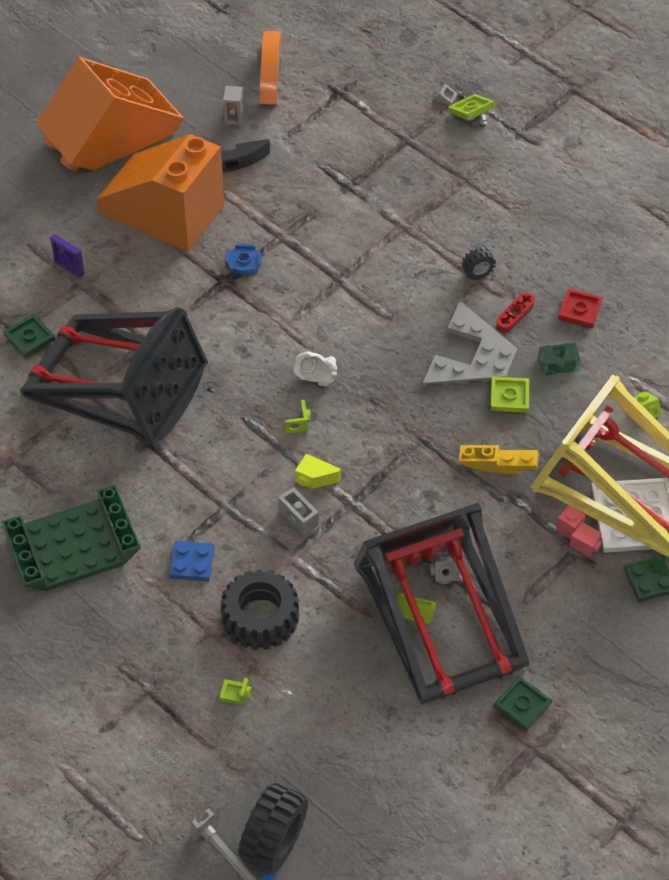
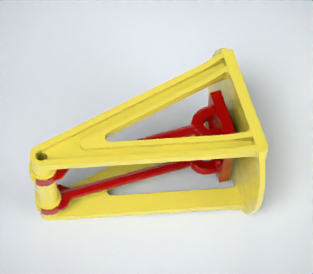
[530,375,669,557]

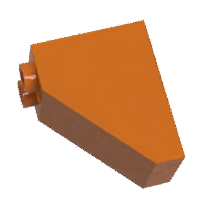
[36,57,184,171]
[97,134,224,252]

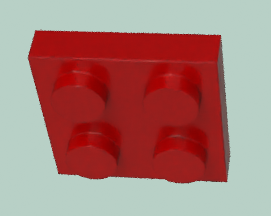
[558,288,603,328]

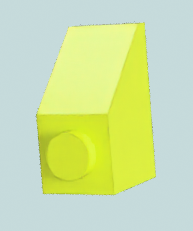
[295,454,341,489]

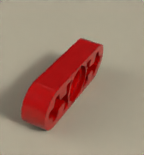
[496,293,535,333]

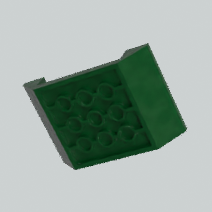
[2,485,141,591]

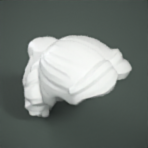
[293,352,337,387]

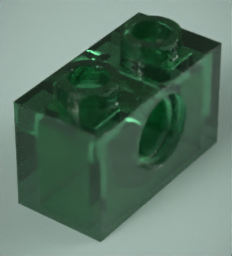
[538,342,581,376]

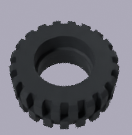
[221,569,299,650]
[238,783,308,874]

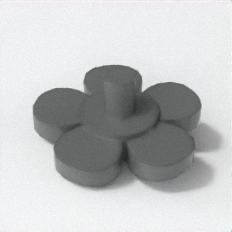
[469,115,486,127]

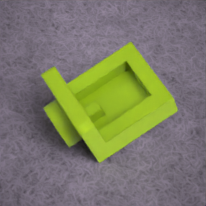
[634,392,662,418]
[219,678,252,706]

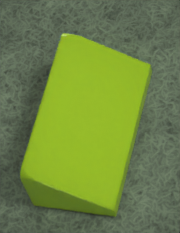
[396,593,437,624]

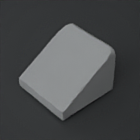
[433,84,457,105]

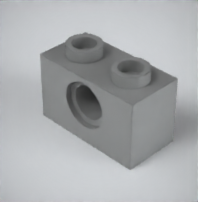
[223,86,244,126]
[278,487,319,536]

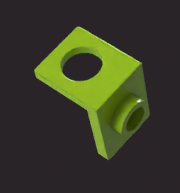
[285,400,311,433]

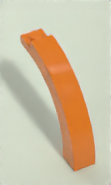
[260,31,282,104]

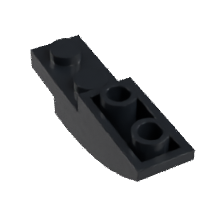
[221,139,270,173]

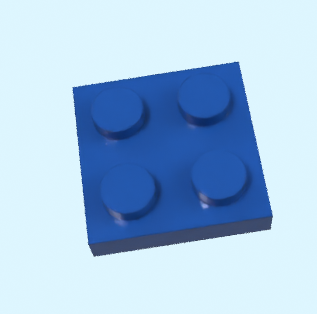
[169,541,215,582]

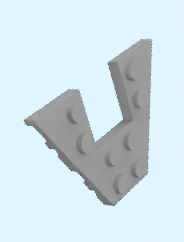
[423,301,517,387]

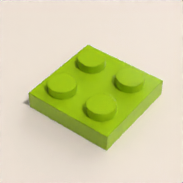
[448,94,495,121]
[491,376,529,413]

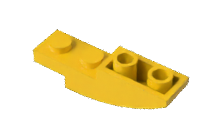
[458,445,539,475]

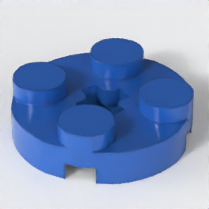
[226,243,262,275]

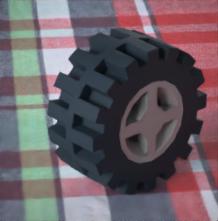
[461,247,496,280]

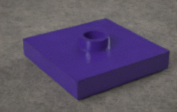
[50,234,85,278]

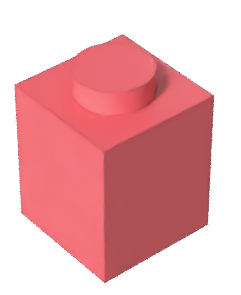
[556,505,586,539]
[570,522,603,557]

